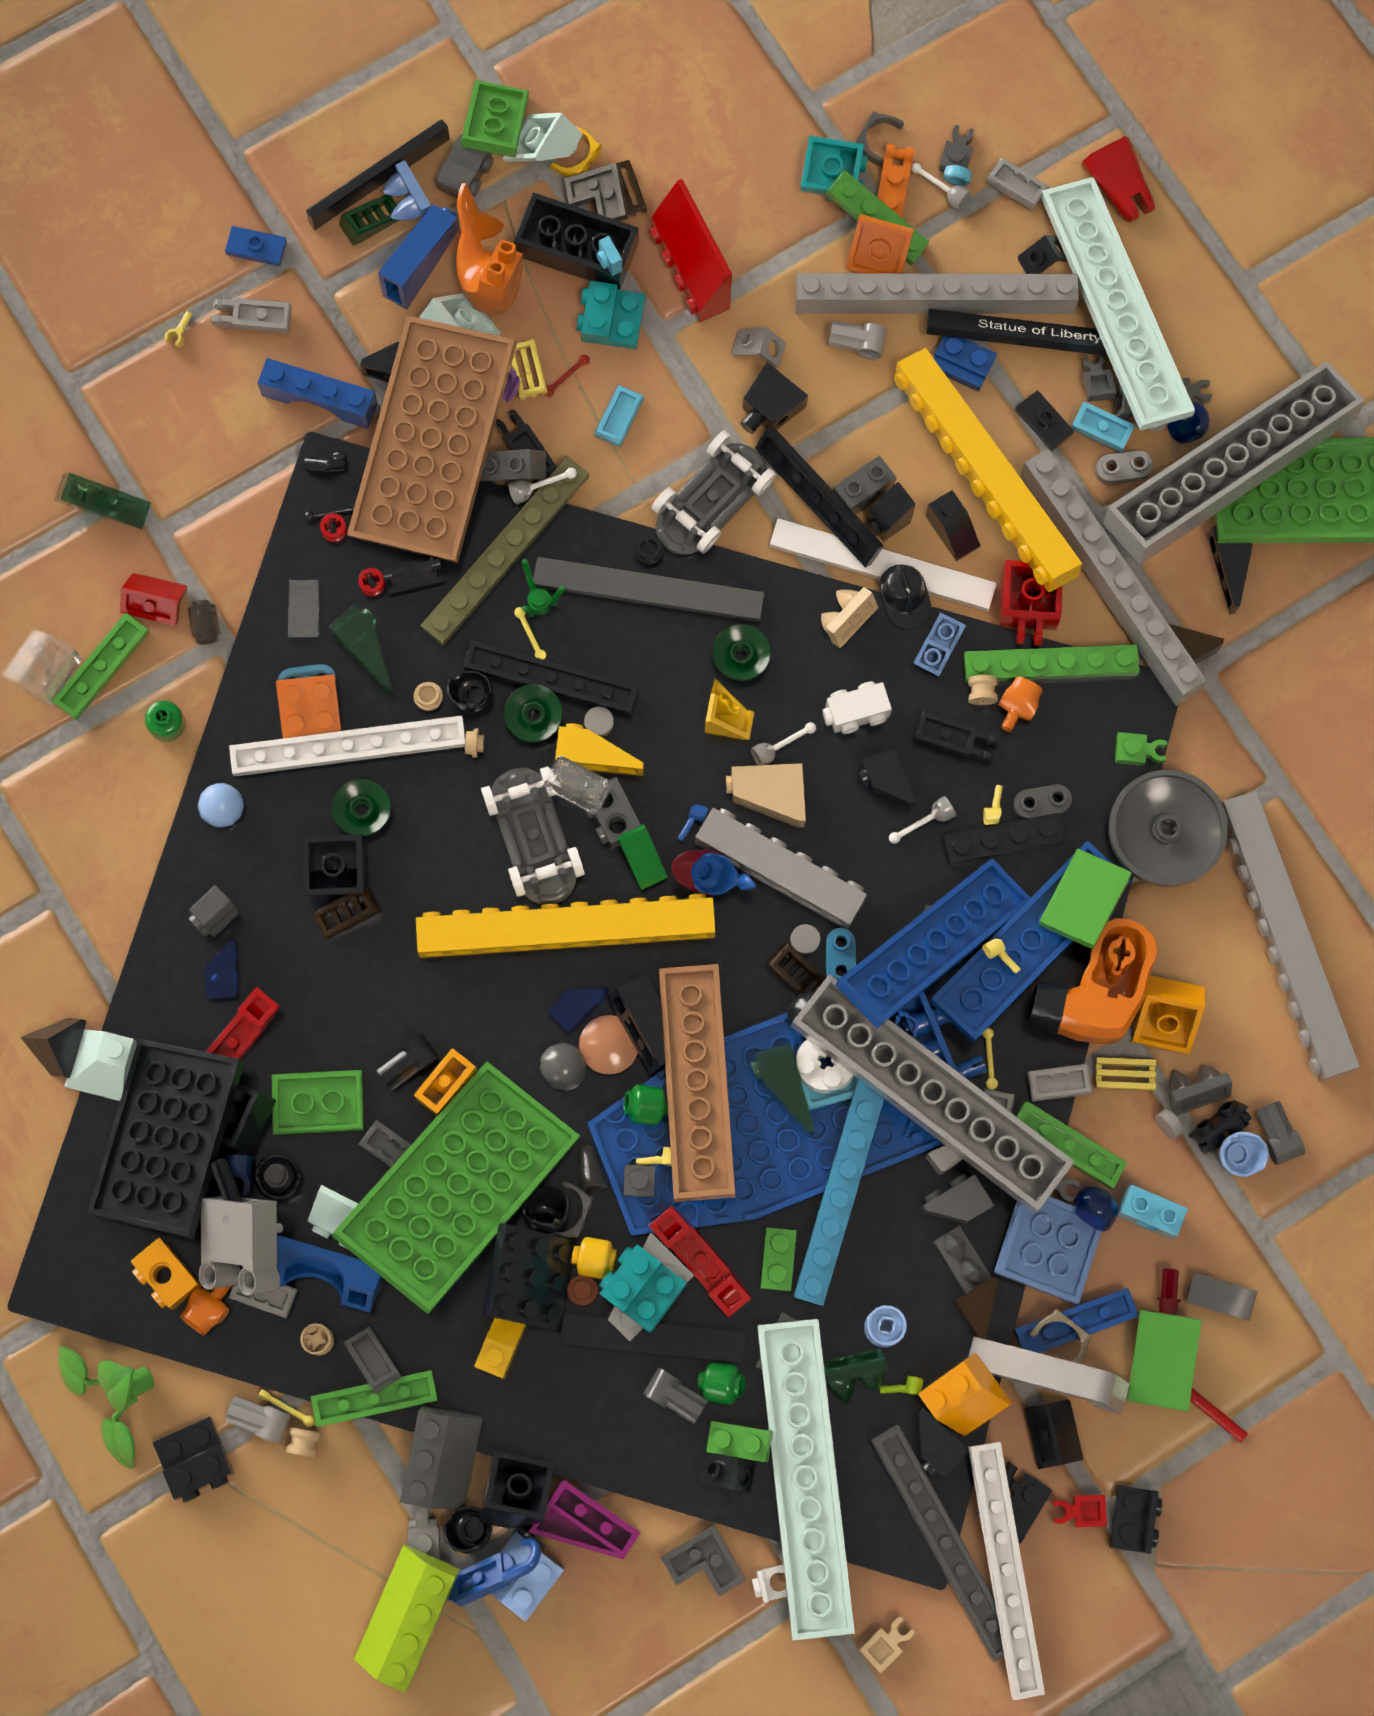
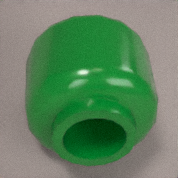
[145,701,185,742]
[623,1084,668,1126]
[698,1362,745,1405]

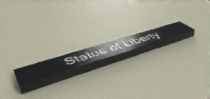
[927,309,1108,356]

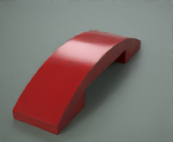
[206,987,280,1059]
[649,1206,751,1318]

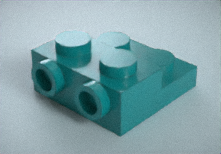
[800,136,868,201]
[577,281,646,350]
[599,1245,688,1334]

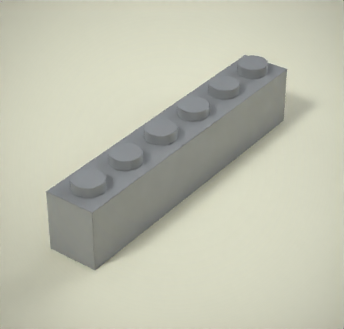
[695,808,867,930]

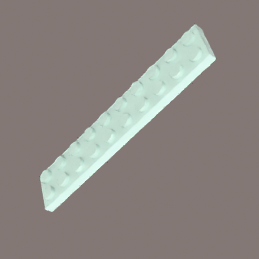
[1041,177,1195,431]
[757,1319,855,1640]

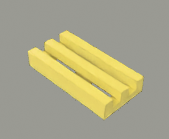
[512,339,548,401]
[1095,1057,1156,1091]

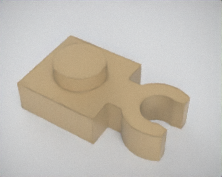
[858,1617,915,1674]

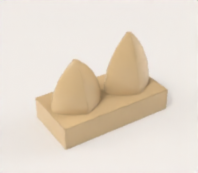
[821,587,878,648]

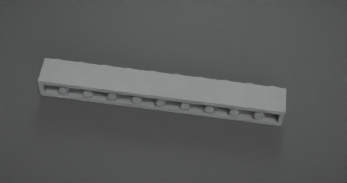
[795,273,1079,314]
[1020,449,1207,706]
[1222,791,1360,1082]

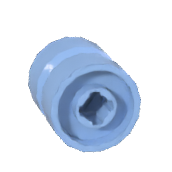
[864,1305,907,1348]

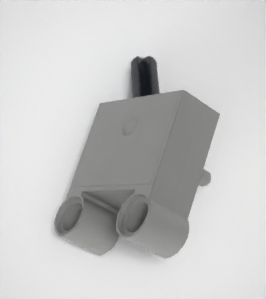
[199,1158,283,1296]

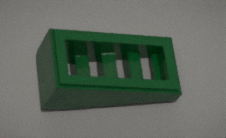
[340,194,399,246]

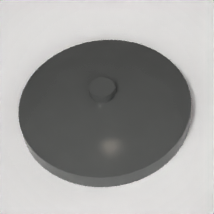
[1108,770,1228,887]

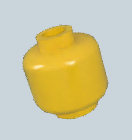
[571,1237,617,1279]

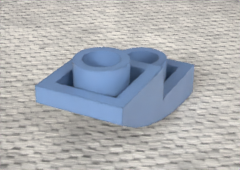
[914,612,966,676]

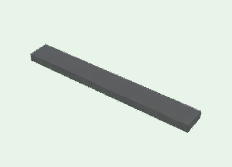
[533,557,764,622]
[870,1425,1004,1662]

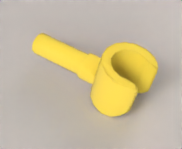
[165,311,192,348]
[983,785,1003,825]
[982,939,1021,974]
[636,1147,672,1166]

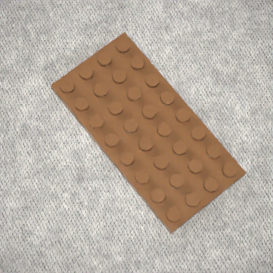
[347,315,517,563]

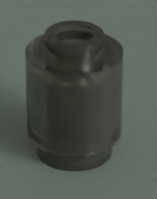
[188,600,221,645]

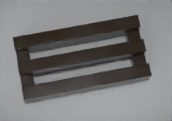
[617,160,647,217]

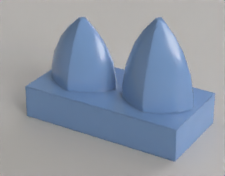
[383,160,431,220]

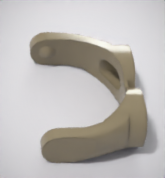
[1029,1309,1092,1364]

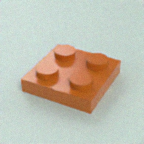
[846,214,914,274]
[276,674,342,739]

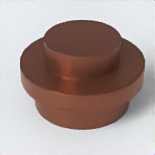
[567,1275,598,1306]

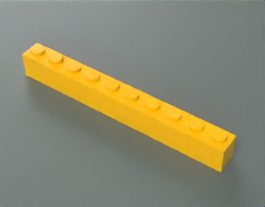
[894,348,1082,592]
[416,894,715,958]

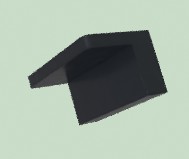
[1024,1399,1083,1469]

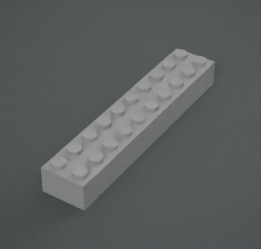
[1103,361,1365,565]
[790,974,1075,1213]

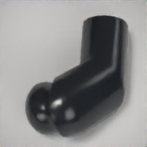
[304,451,348,473]

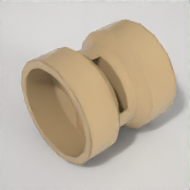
[300,1323,334,1356]

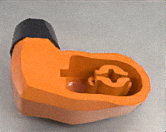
[1027,918,1158,1044]

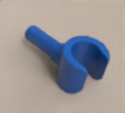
[677,804,708,842]

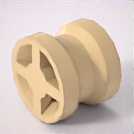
[968,675,998,705]
[286,1428,321,1458]

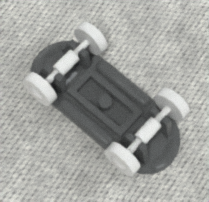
[651,430,777,555]
[481,766,585,905]

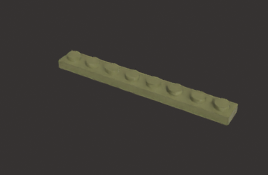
[420,456,589,646]

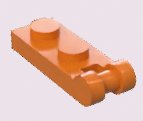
[877,143,914,218]

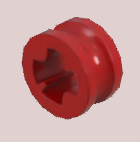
[320,514,347,542]
[358,568,385,597]

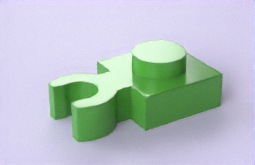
[1115,732,1167,766]

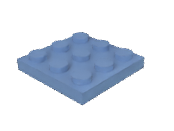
[994,1196,1106,1305]

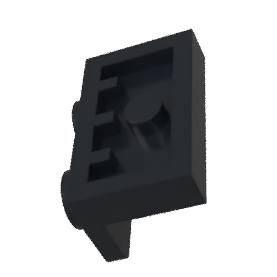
[1110,1485,1162,1554]

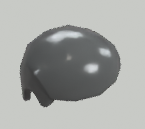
[539,1042,587,1091]

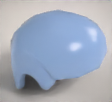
[197,783,244,827]
[1219,1131,1269,1177]

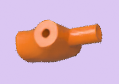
[998,676,1043,732]
[180,1286,232,1336]

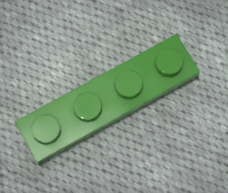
[826,170,929,265]
[52,613,150,721]
[1016,1101,1127,1189]
[310,1370,438,1427]

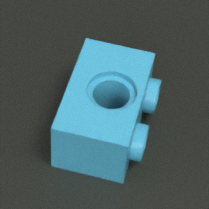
[1115,1185,1188,1240]

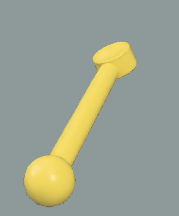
[514,607,546,660]
[982,1028,998,1090]
[258,1389,315,1427]

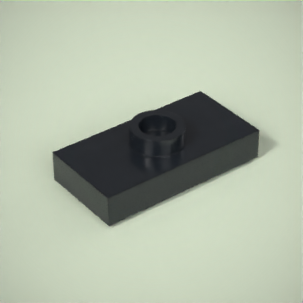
[1015,390,1074,451]

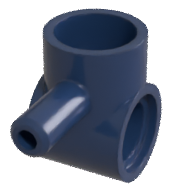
[211,1155,254,1198]

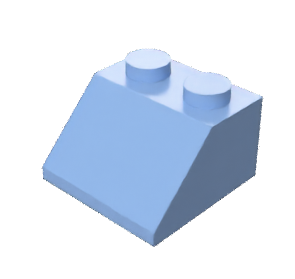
[491,1531,565,1622]

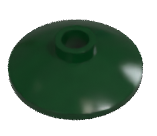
[713,624,771,681]
[504,684,562,742]
[332,779,391,837]

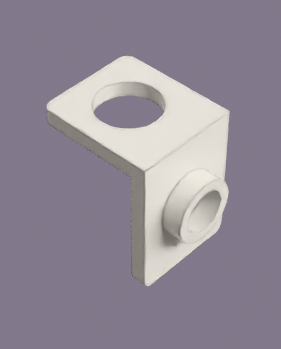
[752,1564,787,1603]

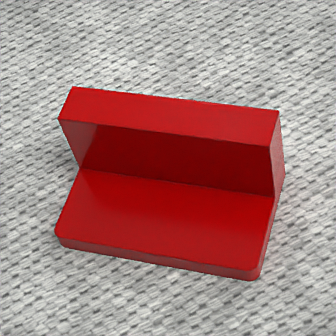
[120,573,187,626]

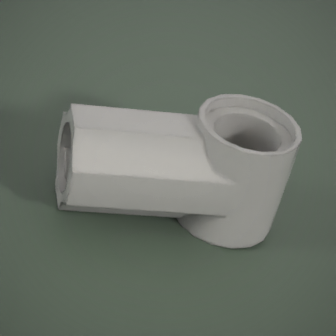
[828,320,887,360]
[225,1396,291,1444]

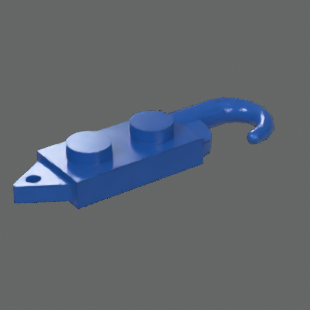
[447,1538,541,1607]

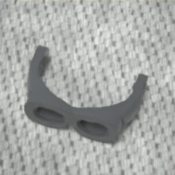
[856,111,904,166]
[550,1181,594,1240]

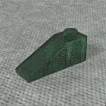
[54,472,151,530]
[329,604,393,696]
[751,1044,815,1136]

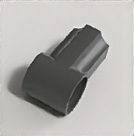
[1255,1101,1305,1165]
[642,1367,708,1424]

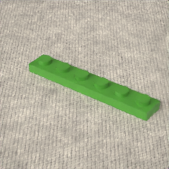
[963,644,1140,683]

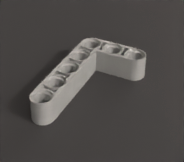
[968,1337,1129,1414]

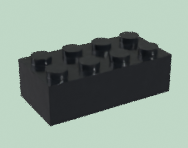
[514,192,639,290]

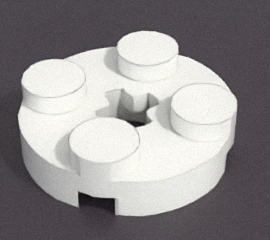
[796,1040,854,1094]

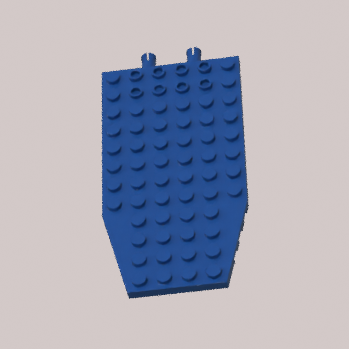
[587,991,987,1237]

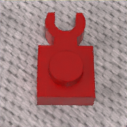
[1052,1495,1107,1527]

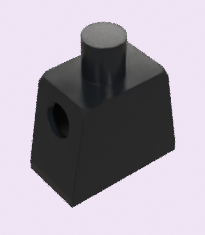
[740,362,808,434]

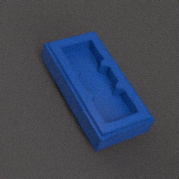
[225,226,287,266]

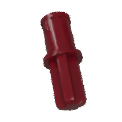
[1156,1268,1181,1315]

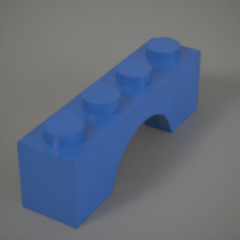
[257,358,378,429]
[277,1235,383,1313]

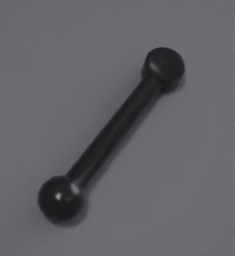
[304,502,356,522]

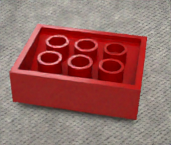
[649,179,732,322]

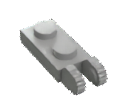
[211,298,292,333]

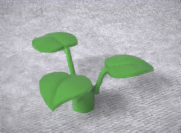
[58,1346,154,1468]

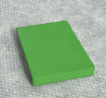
[460,80,529,158]
[1039,849,1132,949]
[272,1070,364,1135]
[1127,1309,1202,1412]

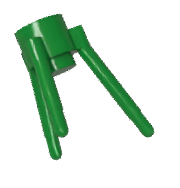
[522,559,566,617]

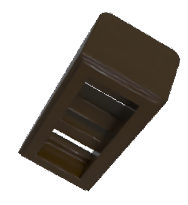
[313,885,382,939]
[764,943,826,995]

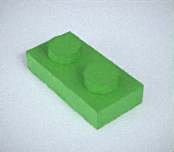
[760,1227,797,1292]
[706,1421,773,1462]

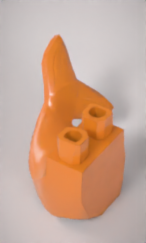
[456,183,523,314]

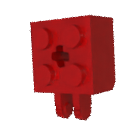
[999,560,1063,646]

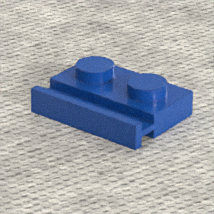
[933,336,997,392]

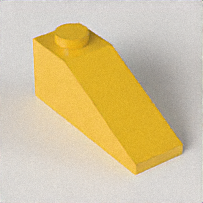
[555,723,644,776]
[474,1318,526,1380]

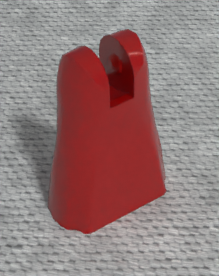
[1082,136,1155,223]

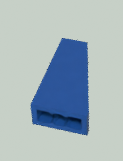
[378,204,459,309]

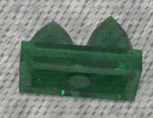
[823,1348,888,1404]

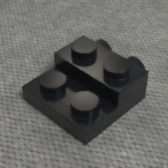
[153,1416,235,1503]

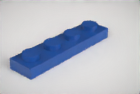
[1014,1288,1139,1353]

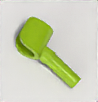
[880,1376,924,1395]

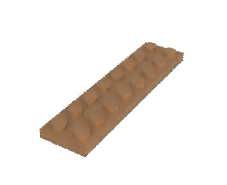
[659,964,736,1202]

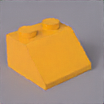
[1132,975,1205,1054]
[918,1352,1012,1436]

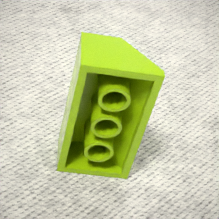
[354,1544,461,1693]

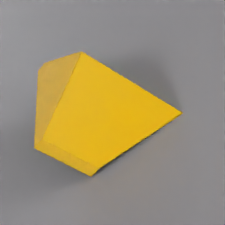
[705,678,754,740]

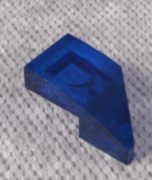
[205,939,238,999]
[547,987,609,1033]

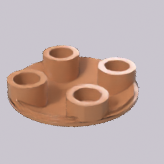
[579,1015,638,1074]

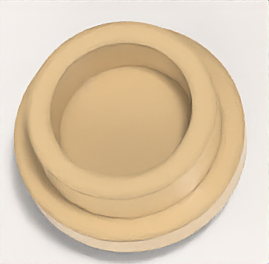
[414,682,443,711]
[465,729,484,758]

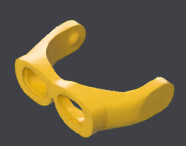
[550,127,602,177]

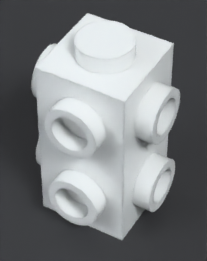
[822,681,892,734]

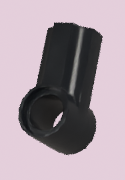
[377,1034,440,1092]

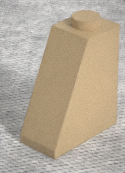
[726,763,806,828]

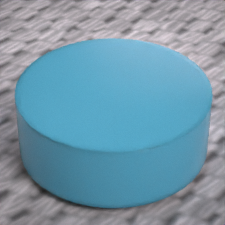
[943,165,972,186]

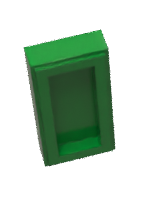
[617,824,668,890]

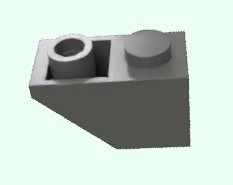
[921,1174,994,1224]

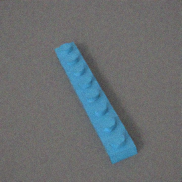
[793,1079,884,1306]

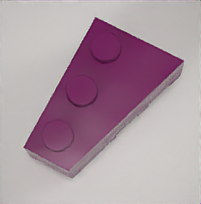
[528,1479,641,1559]

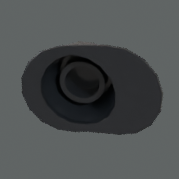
[879,564,931,630]

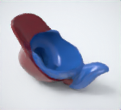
[672,850,756,895]

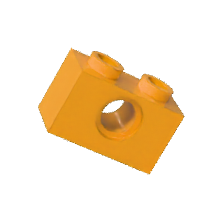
[414,1048,477,1116]
[131,1237,202,1310]

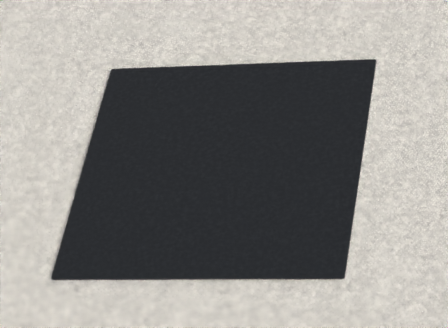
[7,432,1178,1590]

